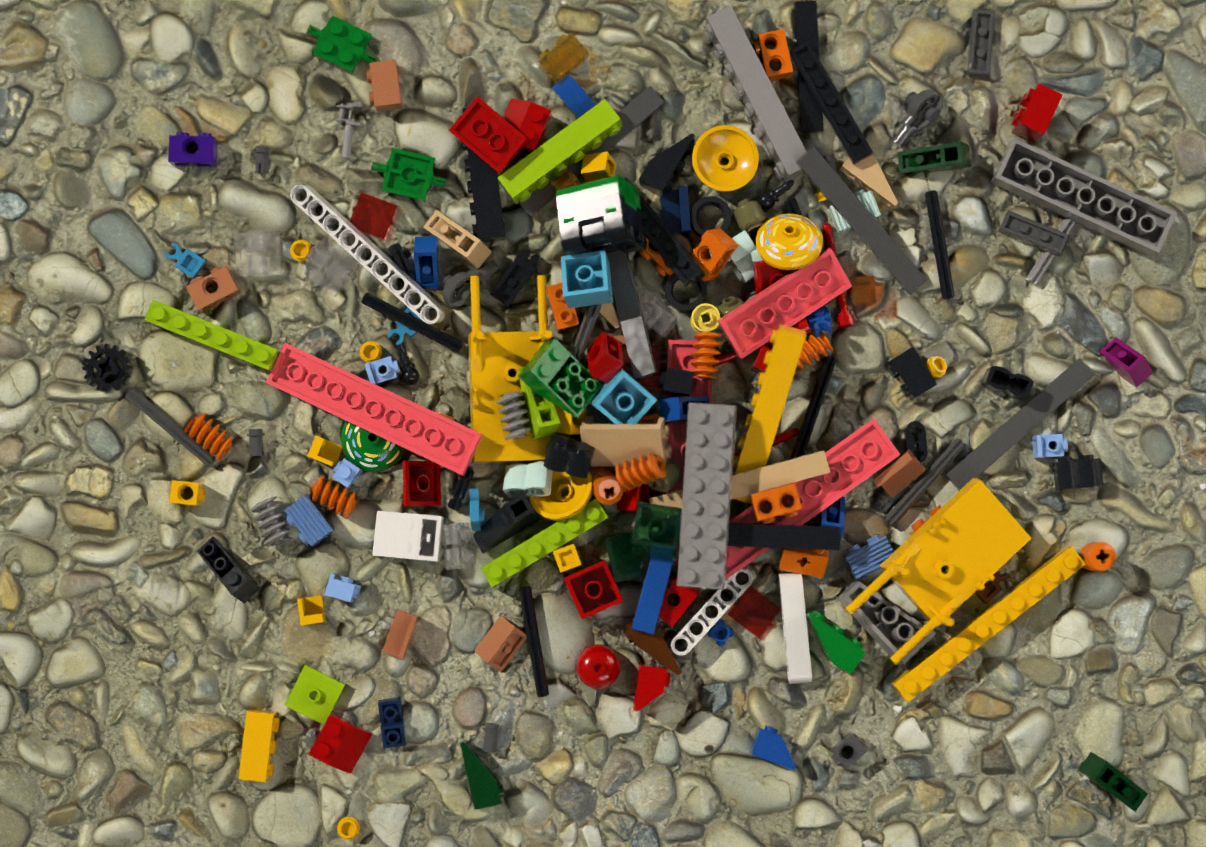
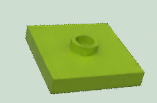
[284,664,346,725]

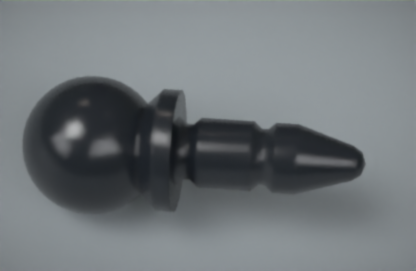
[758,180,795,210]
[398,344,420,385]

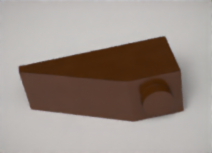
[624,621,682,675]

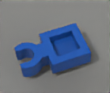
[805,306,832,337]

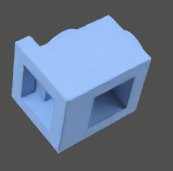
[364,356,401,386]
[1032,434,1068,459]
[332,458,363,489]
[324,573,361,602]

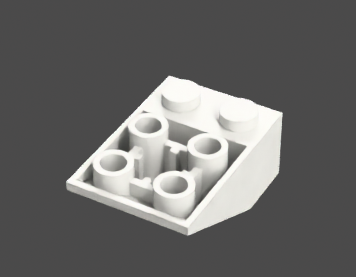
[373,511,444,562]

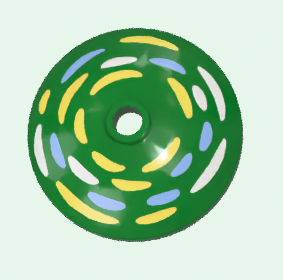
[341,421,406,472]

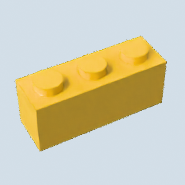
[239,710,280,782]

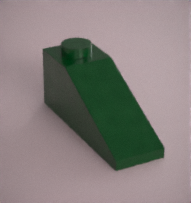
[898,141,971,174]
[460,740,505,810]
[1078,752,1148,812]

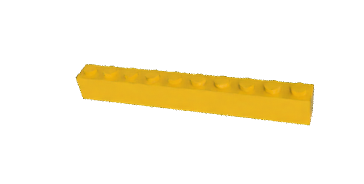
[890,546,1086,702]

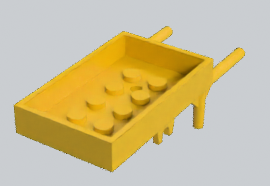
[468,275,552,463]
[845,478,1032,665]

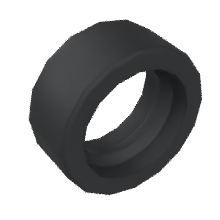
[690,196,732,238]
[665,273,707,313]

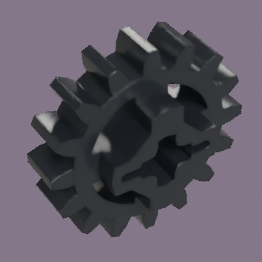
[82,344,133,393]

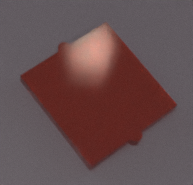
[350,192,398,240]
[727,585,781,638]

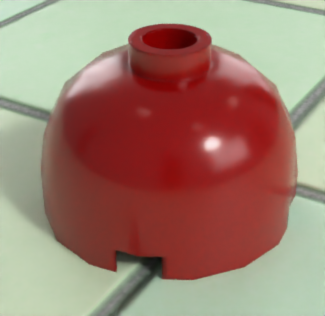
[576,644,621,689]

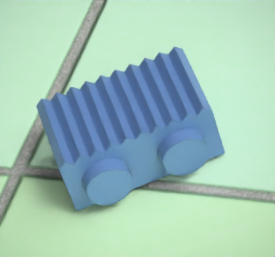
[284,494,335,546]
[843,534,894,580]

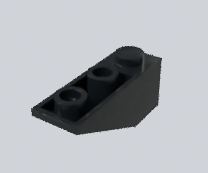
[639,134,696,198]
[473,493,541,554]
[197,536,260,603]

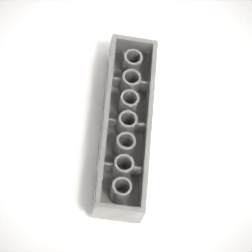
[703,5,807,182]
[991,138,1177,257]
[677,402,737,589]

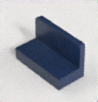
[661,186,691,235]

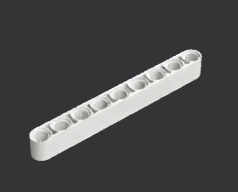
[290,185,445,324]

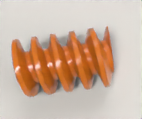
[794,331,834,375]
[690,332,722,380]
[184,413,234,461]
[616,452,667,492]
[590,466,623,505]
[309,474,360,519]
[1080,542,1116,571]

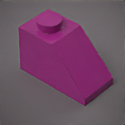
[1099,337,1153,388]

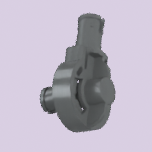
[891,89,943,148]
[443,260,501,311]

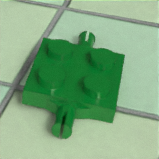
[306,15,378,74]
[371,148,447,202]

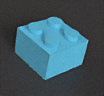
[561,250,613,309]
[591,368,657,424]

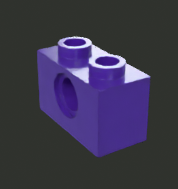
[168,132,218,167]

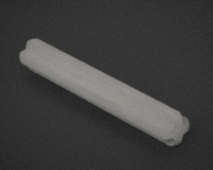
[1026,217,1077,285]

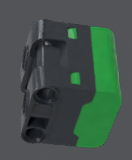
[556,175,647,255]

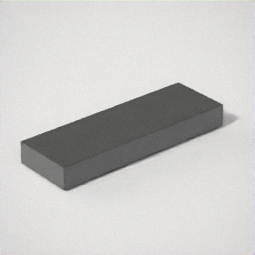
[966,9,995,77]
[999,210,1070,257]

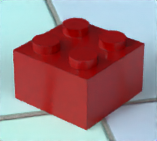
[1010,83,1063,144]
[564,560,623,619]

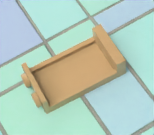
[580,416,672,467]

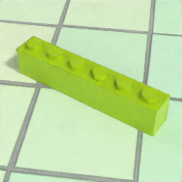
[498,99,622,204]
[144,300,280,372]
[480,499,608,588]

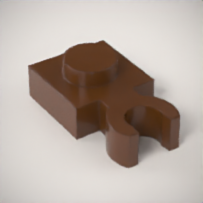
[974,566,1010,604]

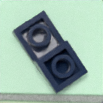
[378,697,406,748]

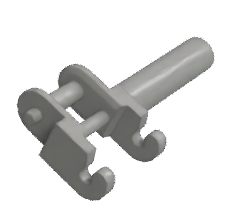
[335,103,366,159]

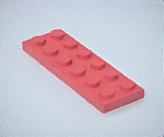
[717,248,852,359]

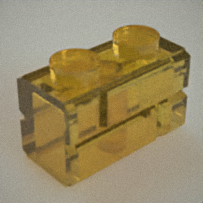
[538,33,589,85]

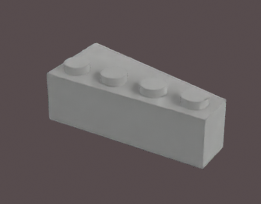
[837,581,936,665]

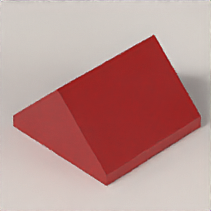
[403,460,441,507]

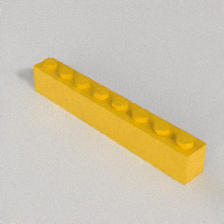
[733,324,806,504]

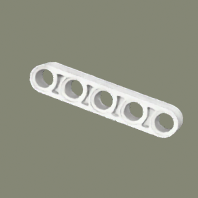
[671,568,752,656]
[778,573,812,684]

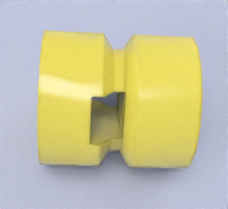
[690,303,720,334]

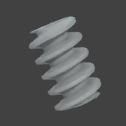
[496,391,532,440]
[251,496,292,546]

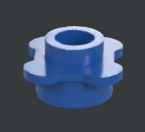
[707,619,734,646]

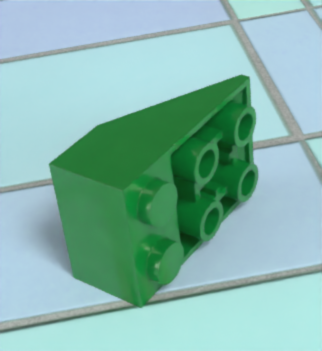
[518,339,603,418]
[806,610,866,675]

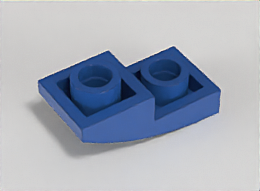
[552,73,596,118]

